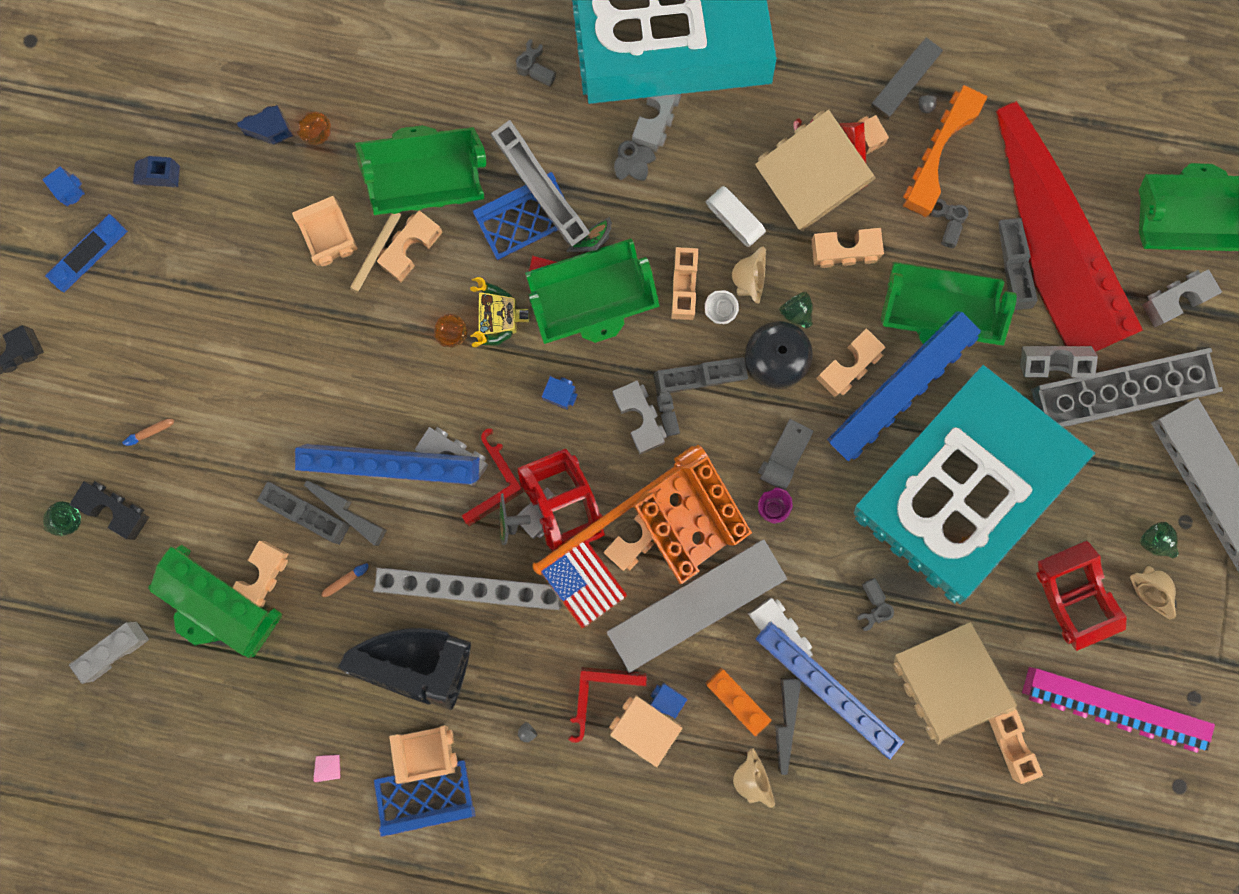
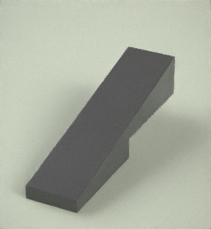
[871,37,943,120]
[998,218,1038,310]
[653,357,748,396]
[304,481,387,546]
[257,482,350,545]
[775,677,801,775]

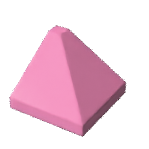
[314,755,340,782]

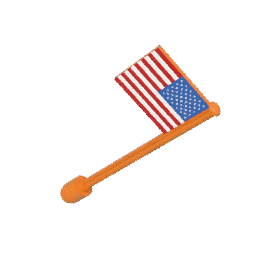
[533,445,707,629]

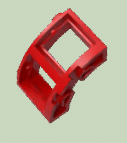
[517,448,605,552]
[1036,540,1127,651]

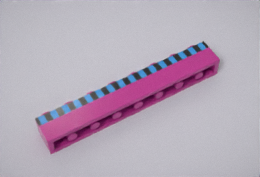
[1022,667,1215,753]

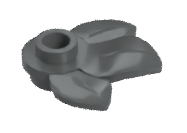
[614,141,656,181]

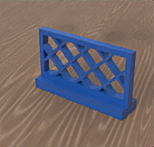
[473,172,565,260]
[374,760,476,837]

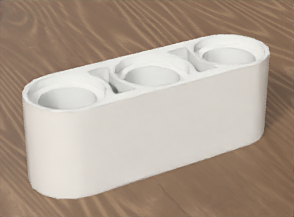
[706,186,766,247]

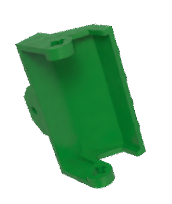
[355,125,486,215]
[1138,163,1239,251]
[525,238,660,344]
[880,262,1017,346]
[148,545,283,658]

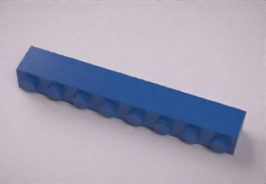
[826,311,981,461]
[295,444,480,484]

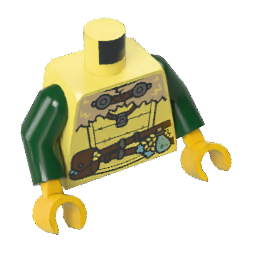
[470,277,529,347]

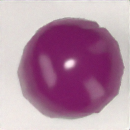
[758,487,793,524]

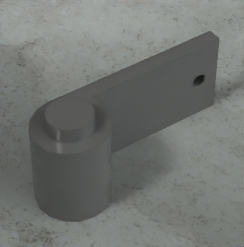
[758,419,814,490]

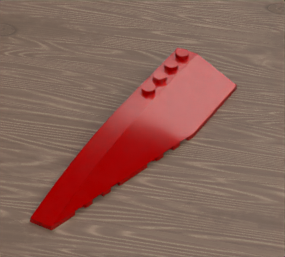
[996,101,1143,352]

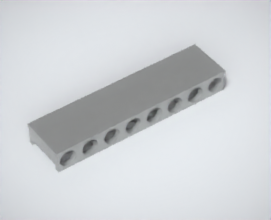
[1031,348,1223,427]
[1151,398,1239,572]
[607,540,787,672]
[373,568,562,610]

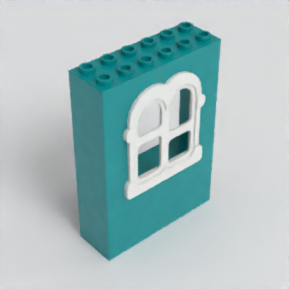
[572,0,777,104]
[854,365,1095,604]

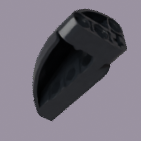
[338,628,471,710]

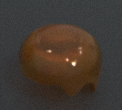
[296,111,331,145]
[434,314,468,348]

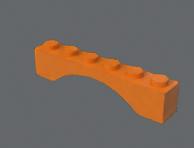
[903,85,988,217]

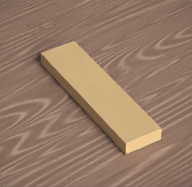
[350,213,401,293]

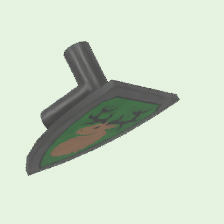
[566,217,612,252]
[499,494,531,545]

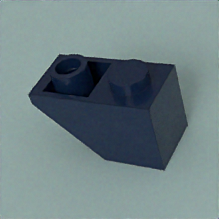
[237,105,293,145]
[133,156,180,187]

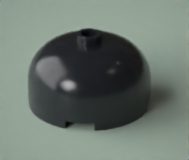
[744,321,813,390]

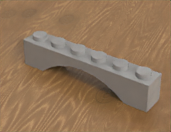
[490,120,590,246]

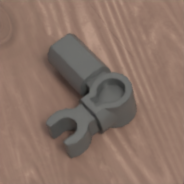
[516,39,556,87]
[931,199,969,248]
[656,391,680,437]
[857,578,894,631]

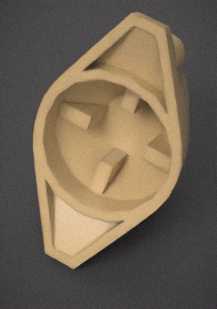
[732,246,766,304]
[1130,566,1176,620]
[733,748,775,808]

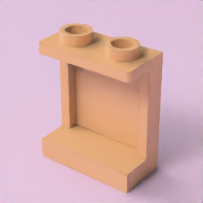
[292,196,358,266]
[609,695,683,767]
[389,725,458,784]

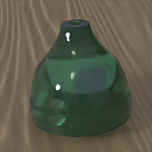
[779,291,813,329]
[43,501,81,537]
[1140,522,1179,559]

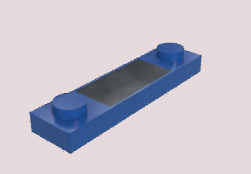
[45,214,128,292]

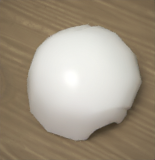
[704,290,739,324]

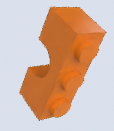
[705,668,772,736]

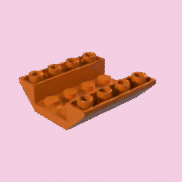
[634,456,752,584]

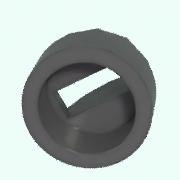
[919,95,937,114]
[518,722,538,742]

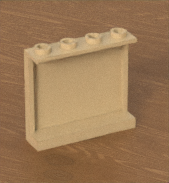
[755,110,876,231]
[893,622,1017,745]

